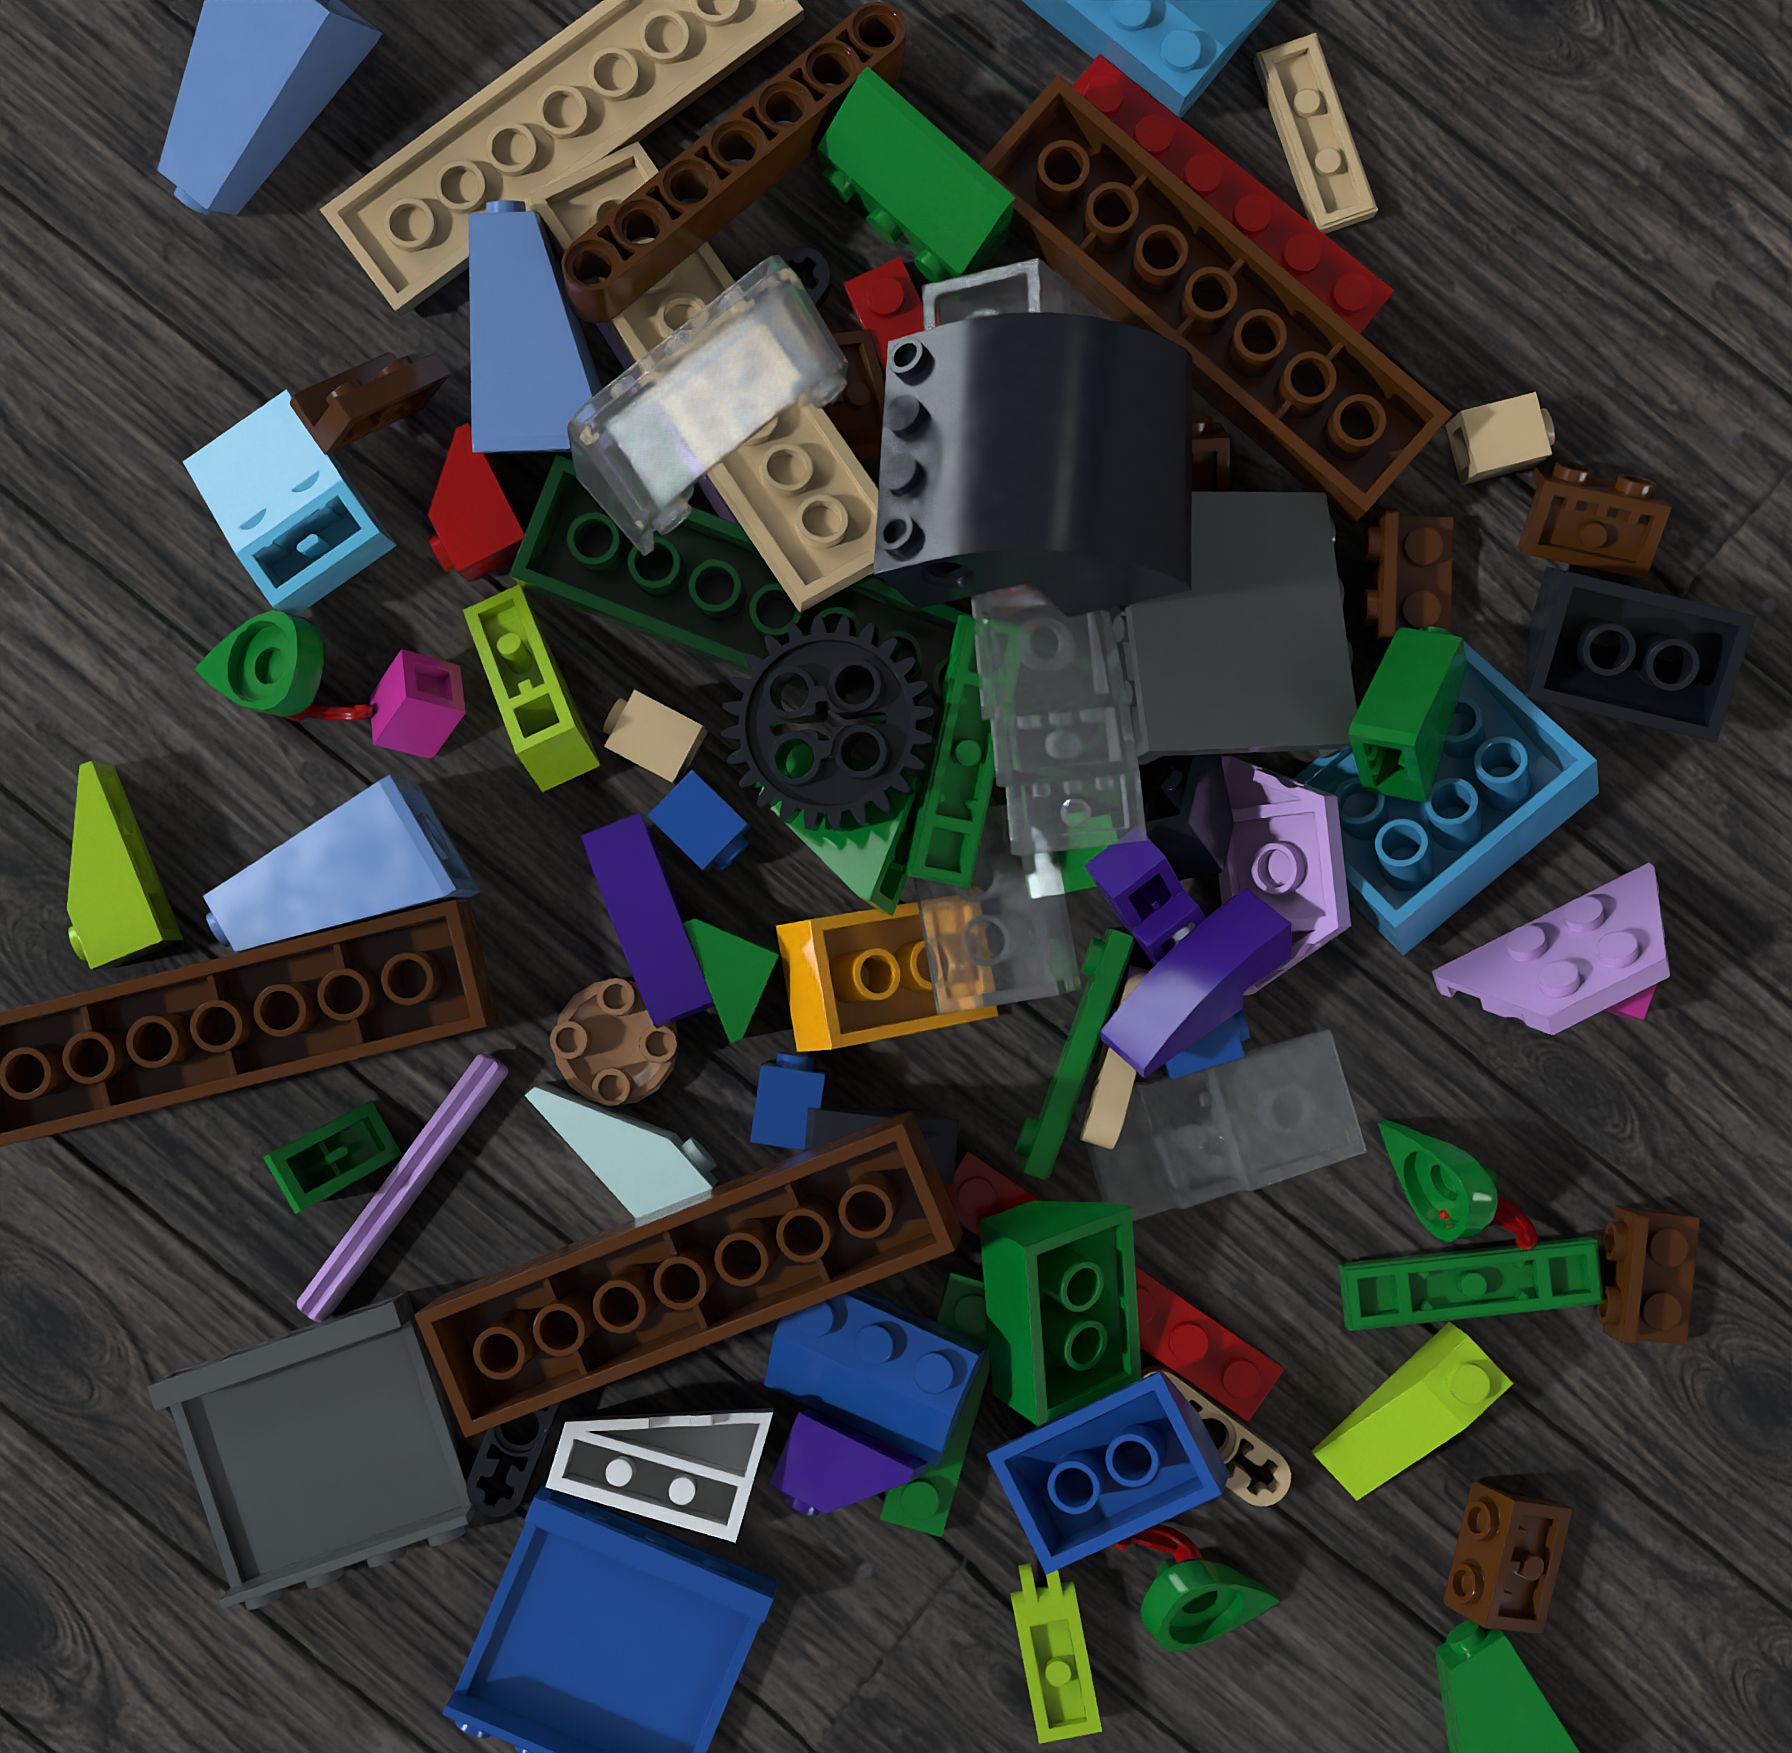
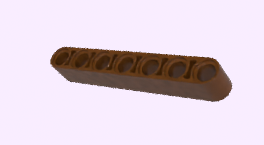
[561,2,907,323]

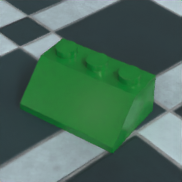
[817,66,1016,293]
[979,1201,1142,1426]

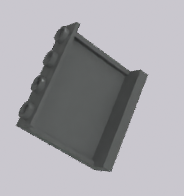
[1101,491,1359,766]
[147,1291,478,1610]

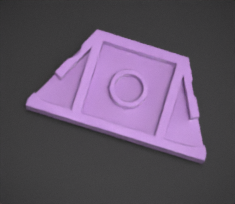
[1218,753,1351,996]
[1432,863,1670,1035]

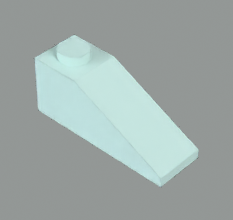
[525,1082,718,1218]

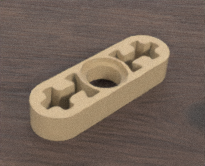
[1080,964,1150,1150]
[1141,1365,1291,1506]

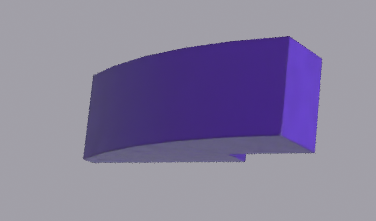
[581,812,715,1029]
[1084,825,1206,967]
[1100,888,1291,1078]

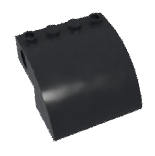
[873,312,1192,617]

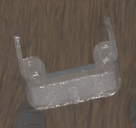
[567,255,848,557]

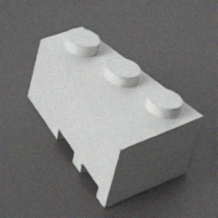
[546,1408,774,1543]

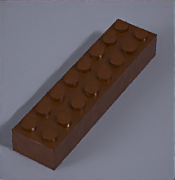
[979,75,1453,527]
[0,899,500,1147]
[415,1110,963,1438]

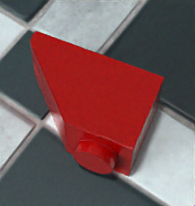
[428,423,527,582]

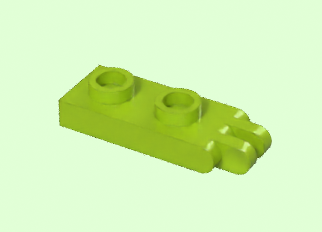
[1010,1563,1102,1744]

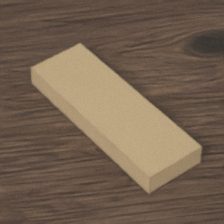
[1253,33,1378,234]

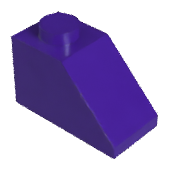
[769,1408,929,1516]

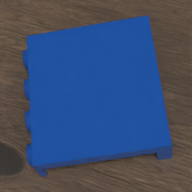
[442,1481,777,1753]

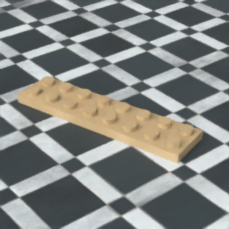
[320,0,805,318]
[527,141,879,613]

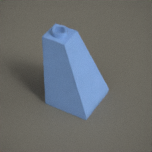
[157,0,383,216]
[468,200,620,455]
[203,775,481,952]

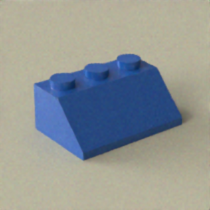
[764,1287,989,1467]
[986,1370,1230,1575]

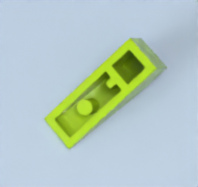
[463,584,601,792]
[67,761,183,970]
[1311,1322,1513,1501]

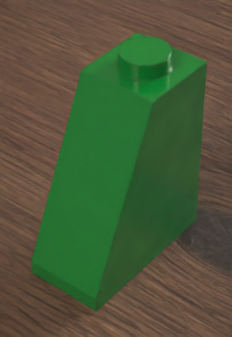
[1348,626,1468,803]
[759,744,922,916]
[1435,1620,1580,1753]

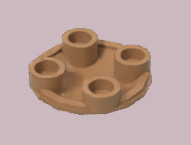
[550,978,680,1106]

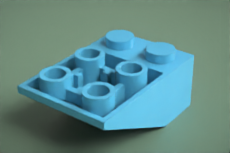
[183,389,397,616]

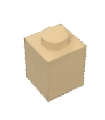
[1445,392,1555,486]
[603,689,708,785]

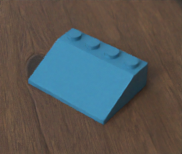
[1021,0,1278,119]
[1293,641,1599,956]

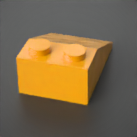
[776,892,998,1052]

